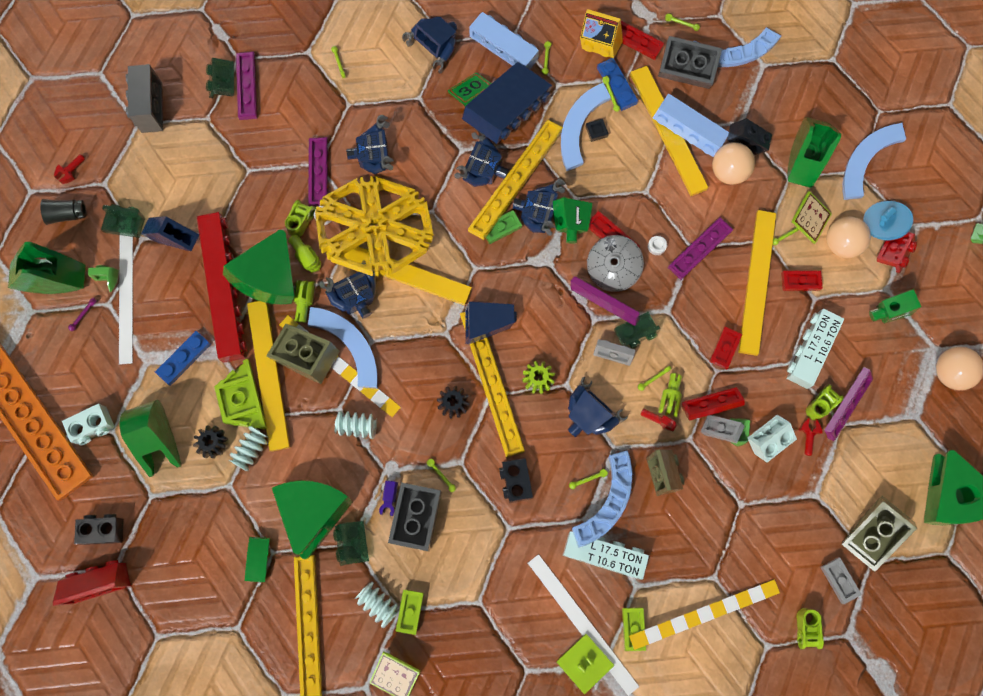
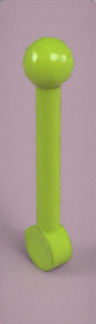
[665,13,700,31]
[542,41,551,75]
[331,46,346,79]
[603,76,620,112]
[773,227,799,245]
[638,366,672,391]
[427,459,456,492]
[569,469,608,489]

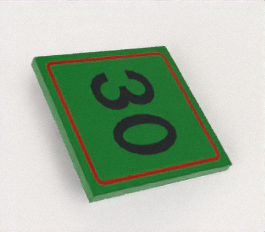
[448,72,492,106]

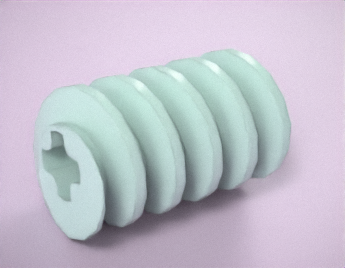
[335,410,377,439]
[229,426,268,471]
[355,582,398,628]

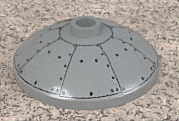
[587,235,644,292]

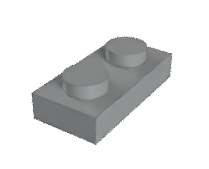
[593,339,635,366]
[700,415,745,444]
[820,558,862,604]

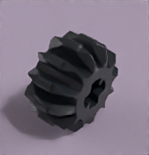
[437,386,470,419]
[193,425,228,459]

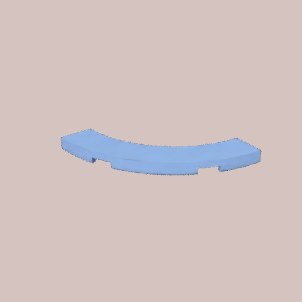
[693,27,781,67]
[561,83,611,171]
[842,123,906,200]
[308,307,378,389]
[572,450,632,548]

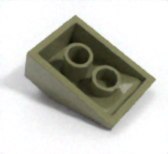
[267,324,340,384]
[646,449,684,496]
[842,496,917,572]

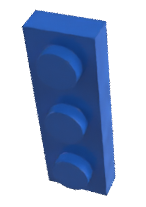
[597,58,638,111]
[155,331,211,386]

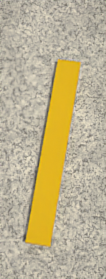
[630,66,708,196]
[468,120,563,240]
[738,210,776,356]
[326,246,472,306]
[247,301,290,452]
[460,312,525,458]
[294,555,322,696]

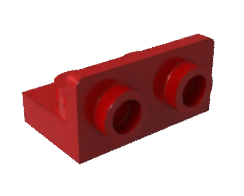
[877,232,917,273]

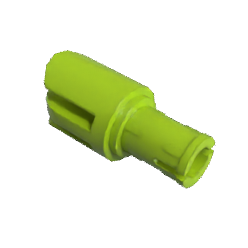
[288,234,321,272]
[293,280,315,323]
[658,373,682,417]

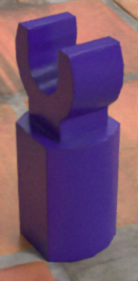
[379,481,398,516]

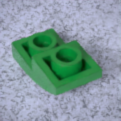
[244,537,270,582]

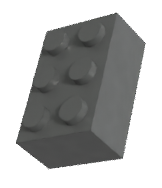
[658,36,722,89]
[126,64,163,133]
[388,482,442,552]

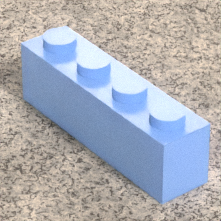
[469,12,539,69]
[653,93,729,157]

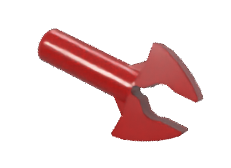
[54,154,85,184]
[641,409,677,432]
[799,418,823,456]

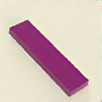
[236,52,258,120]
[308,137,328,208]
[668,218,733,280]
[571,276,640,326]
[824,367,873,441]

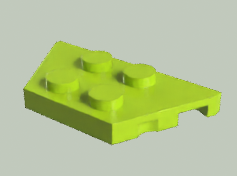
[214,359,267,429]

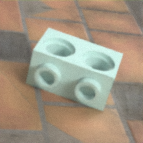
[62,404,115,445]
[748,415,797,462]

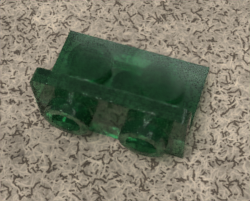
[206,58,234,98]
[101,204,145,238]
[614,312,661,349]
[333,521,369,566]

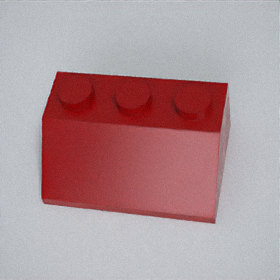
[53,560,131,606]

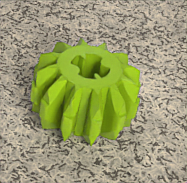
[522,361,555,394]

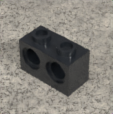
[727,118,772,155]
[499,458,533,503]
[74,514,124,545]

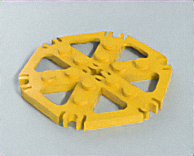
[315,176,434,276]

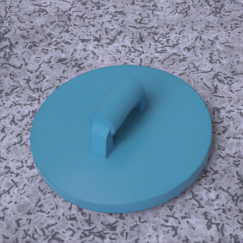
[863,201,913,240]

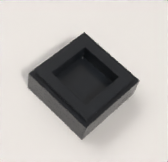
[585,119,609,142]

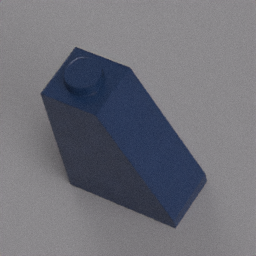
[141,216,199,251]
[465,302,517,344]

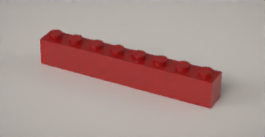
[197,212,247,363]

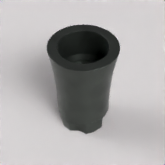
[40,199,87,225]

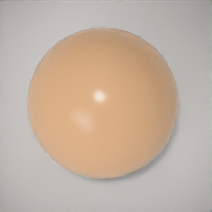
[712,143,755,185]
[826,216,871,258]
[936,347,983,390]

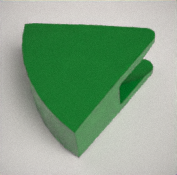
[787,117,842,188]
[223,230,294,305]
[8,242,86,294]
[119,400,182,477]
[924,450,983,526]
[272,481,352,559]

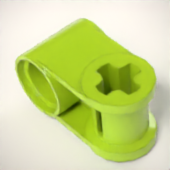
[285,200,315,237]
[806,384,844,420]
[797,608,824,649]

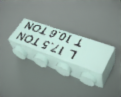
[786,309,844,389]
[562,531,649,580]

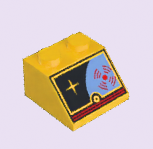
[580,9,623,58]

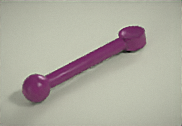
[68,298,97,331]

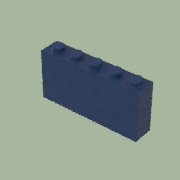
[462,62,552,144]

